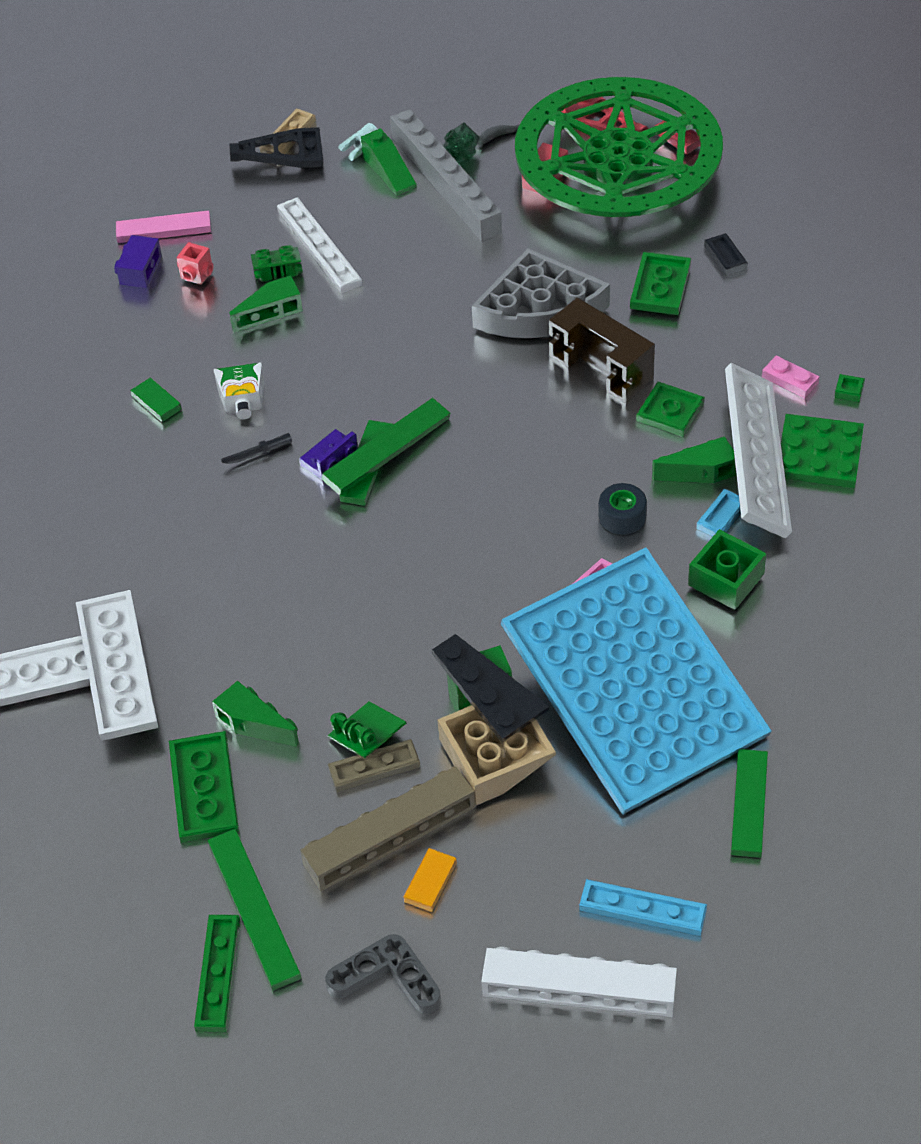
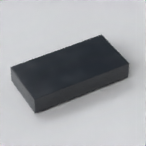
[704,233,748,276]

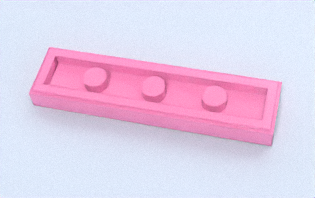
[116,210,211,243]

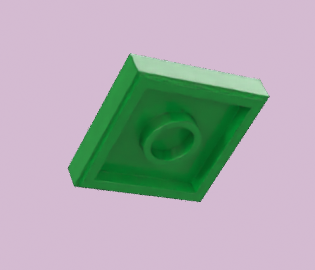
[636,381,705,437]

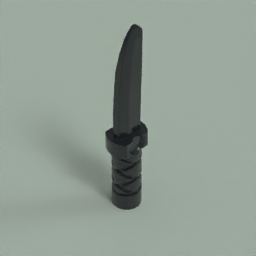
[221,433,292,464]

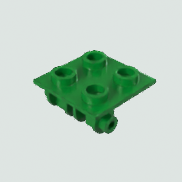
[251,245,303,282]
[327,701,407,758]

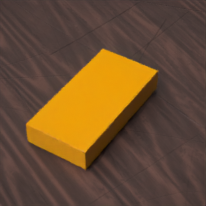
[403,848,457,912]

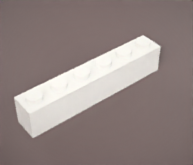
[481,947,677,1017]

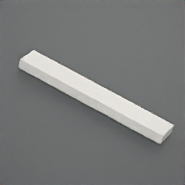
[277,197,362,294]

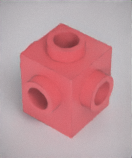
[176,242,214,285]

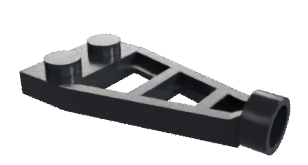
[229,127,323,168]

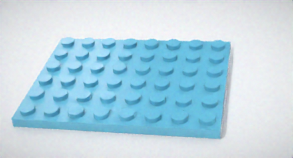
[501,547,771,815]

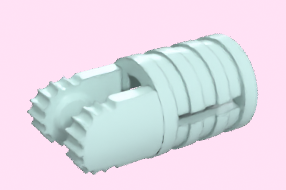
[338,123,378,161]

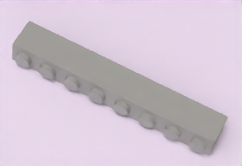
[390,109,502,242]

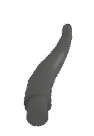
[476,124,520,146]

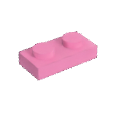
[762,355,820,398]

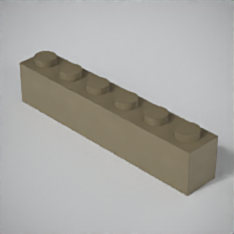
[300,766,476,892]

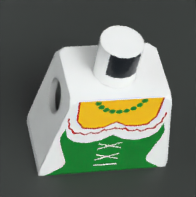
[214,362,265,419]

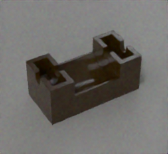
[549,297,655,403]

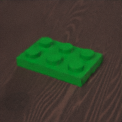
[630,252,691,315]

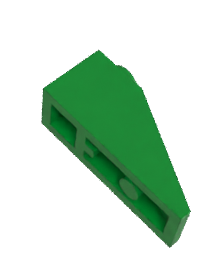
[361,128,417,196]
[229,275,303,333]

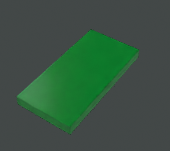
[169,731,240,843]

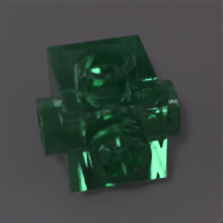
[443,122,480,164]

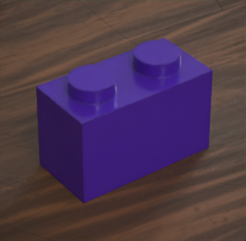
[114,235,162,288]

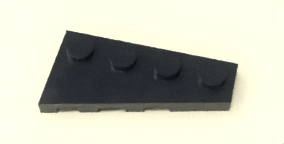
[432,634,550,743]

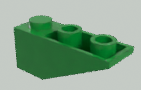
[652,436,737,483]
[212,681,299,747]

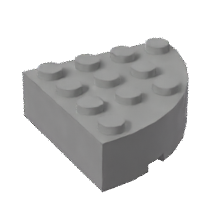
[472,248,610,338]

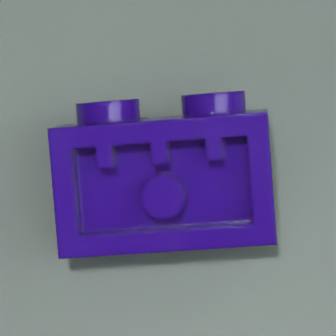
[299,429,358,480]

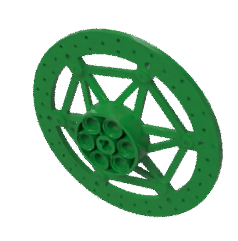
[515,77,723,217]

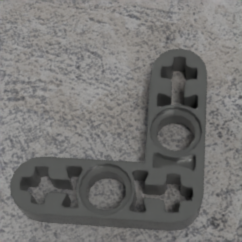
[325,934,441,1014]

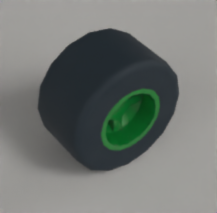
[598,483,647,535]

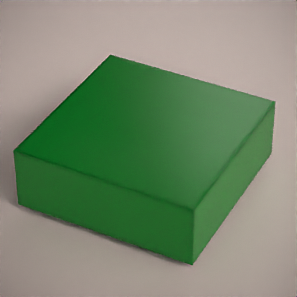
[834,374,865,403]

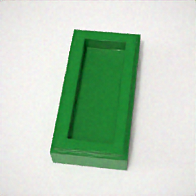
[130,377,182,422]

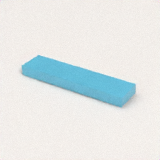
[579,879,707,936]

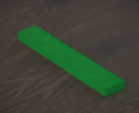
[322,397,451,495]
[208,829,302,991]

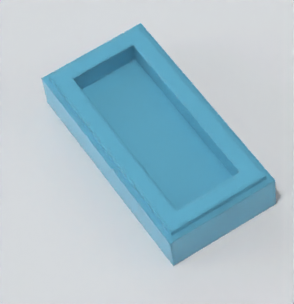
[696,489,741,537]

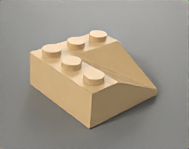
[437,706,556,805]

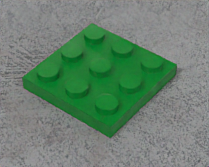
[781,414,864,488]

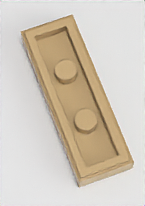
[260,108,316,154]

